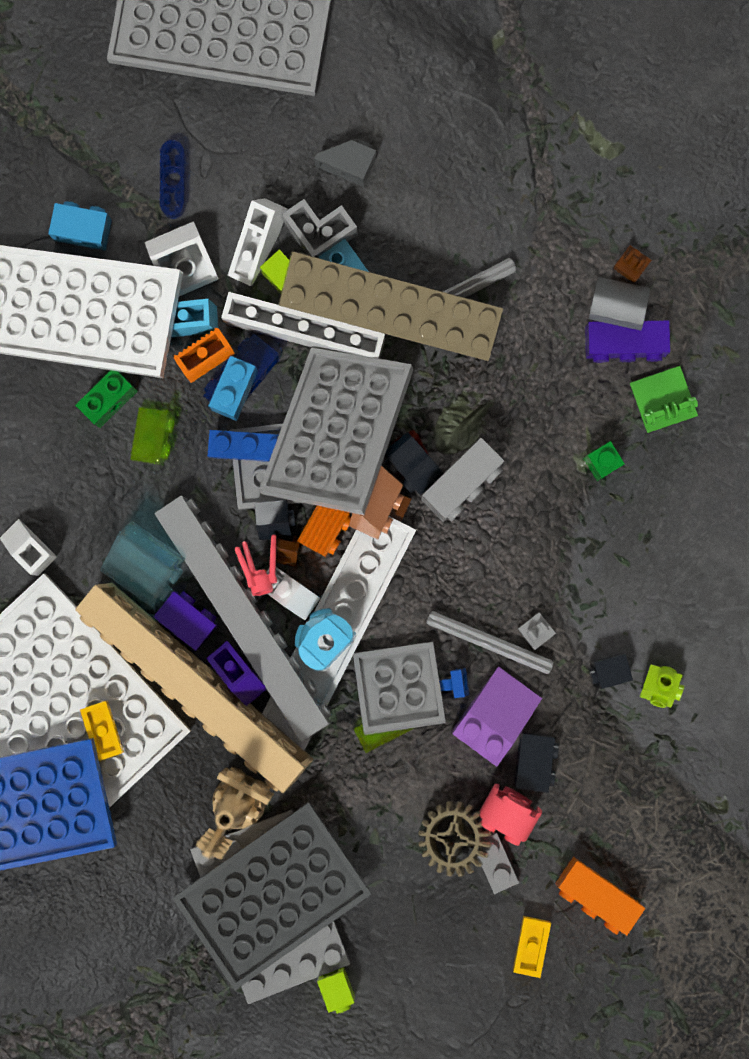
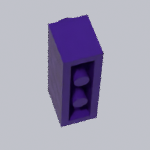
[585,320,670,363]

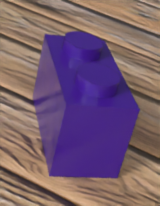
[154,591,219,651]
[206,641,267,706]

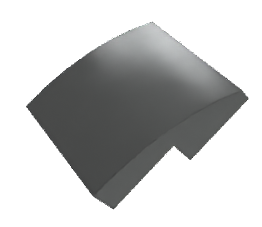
[588,277,650,331]

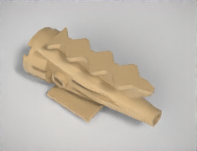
[196,767,274,859]

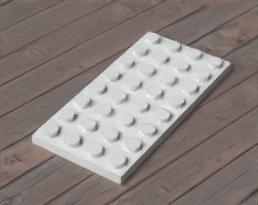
[0,245,183,378]

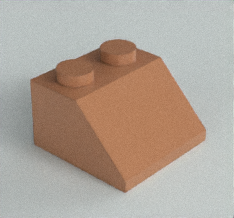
[349,466,404,539]

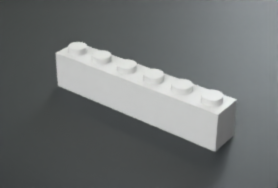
[221,292,385,359]

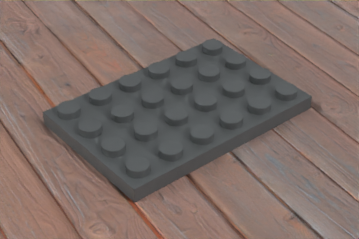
[172,802,371,990]

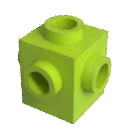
[640,664,685,708]

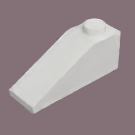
[228,199,288,286]

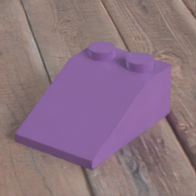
[451,667,542,767]

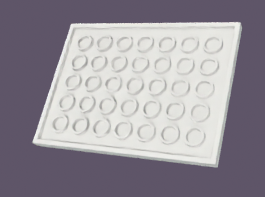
[0,574,192,808]

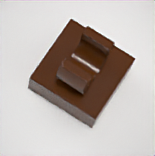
[613,245,652,284]
[276,536,299,567]

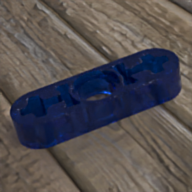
[160,140,186,219]

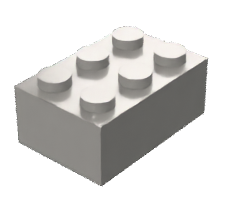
[421,438,504,522]

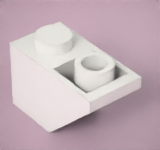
[0,519,57,576]
[267,567,321,620]

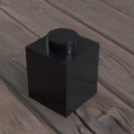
[255,500,295,540]
[588,653,633,689]

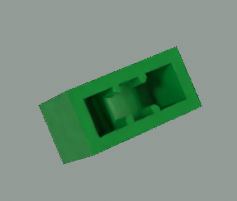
[75,370,138,428]

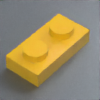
[80,700,124,761]
[513,916,551,978]

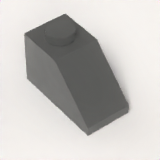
[314,140,376,187]

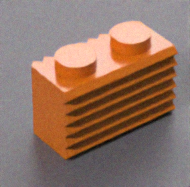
[174,328,235,383]
[297,506,351,557]

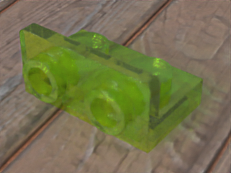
[130,407,175,465]

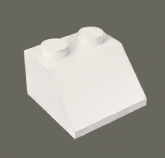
[145,221,219,296]

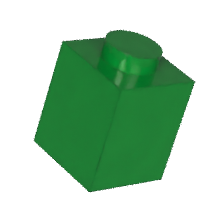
[583,441,625,481]

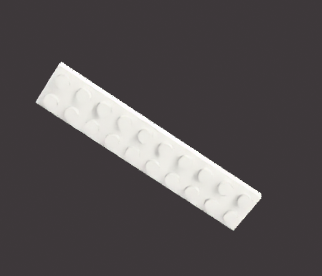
[262,516,416,750]

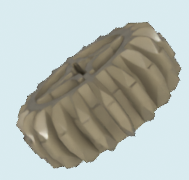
[418,802,492,877]

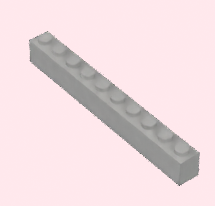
[154,496,332,742]

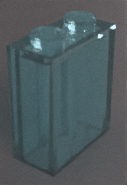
[100,521,185,608]

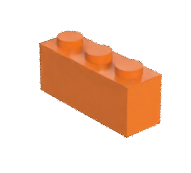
[555,856,645,936]

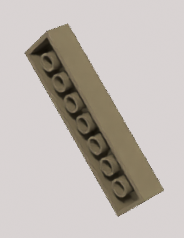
[278,251,503,361]

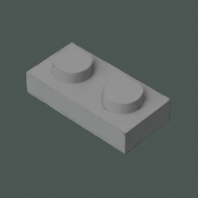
[473,831,519,894]

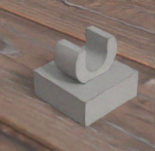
[517,612,556,650]

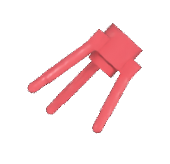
[235,534,277,596]

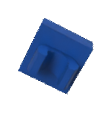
[439,668,470,698]

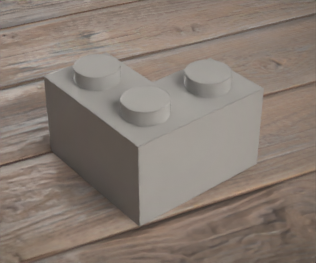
[282,199,357,258]

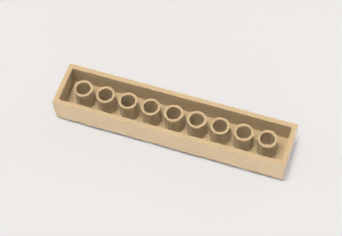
[75,583,314,793]

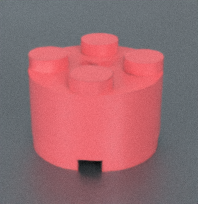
[480,784,543,846]

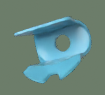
[294,608,356,671]

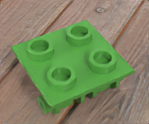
[630,366,698,433]

